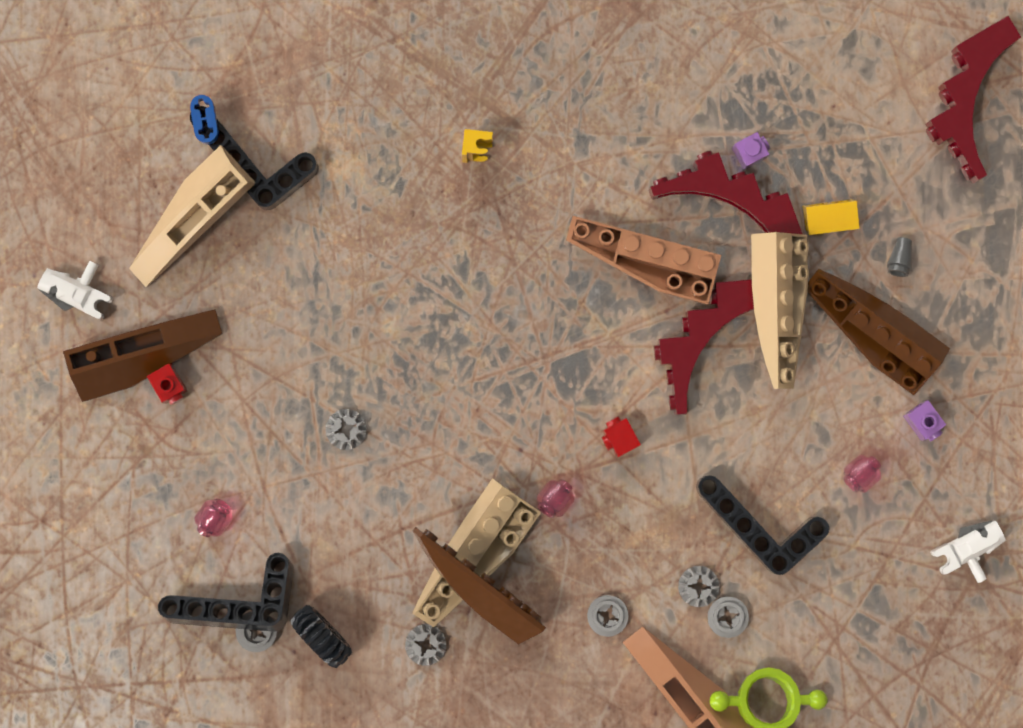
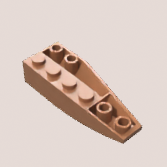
[566,216,721,305]
[622,626,753,728]

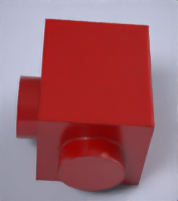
[147,363,187,405]
[601,416,641,458]

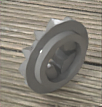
[326,409,367,450]
[678,566,720,607]
[587,595,628,637]
[708,597,749,638]
[236,611,277,652]
[405,624,446,666]

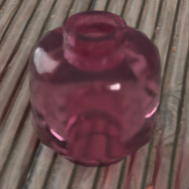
[843,455,882,493]
[537,479,575,518]
[194,498,233,537]

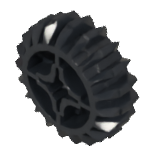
[291,605,352,668]

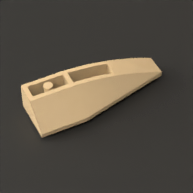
[129,145,255,287]
[751,232,809,389]
[412,478,541,627]

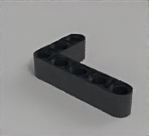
[190,106,318,211]
[696,475,829,575]
[158,552,294,632]

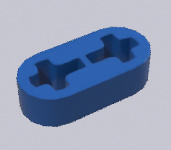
[190,95,219,145]

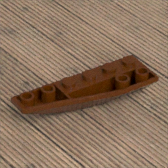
[807,269,950,395]
[63,309,223,402]
[413,527,546,645]

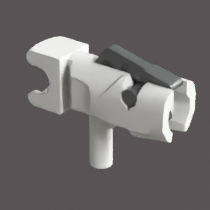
[37,261,113,321]
[930,520,1006,583]

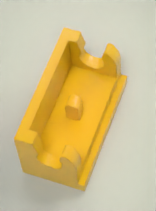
[462,129,493,163]
[802,199,860,235]

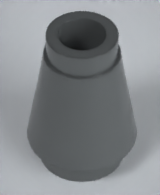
[887,237,912,277]

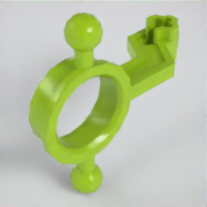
[709,667,828,728]

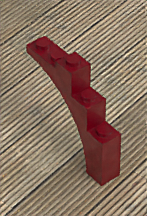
[925,16,1021,184]
[649,151,803,235]
[654,279,754,416]

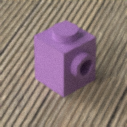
[732,132,770,171]
[903,400,946,442]

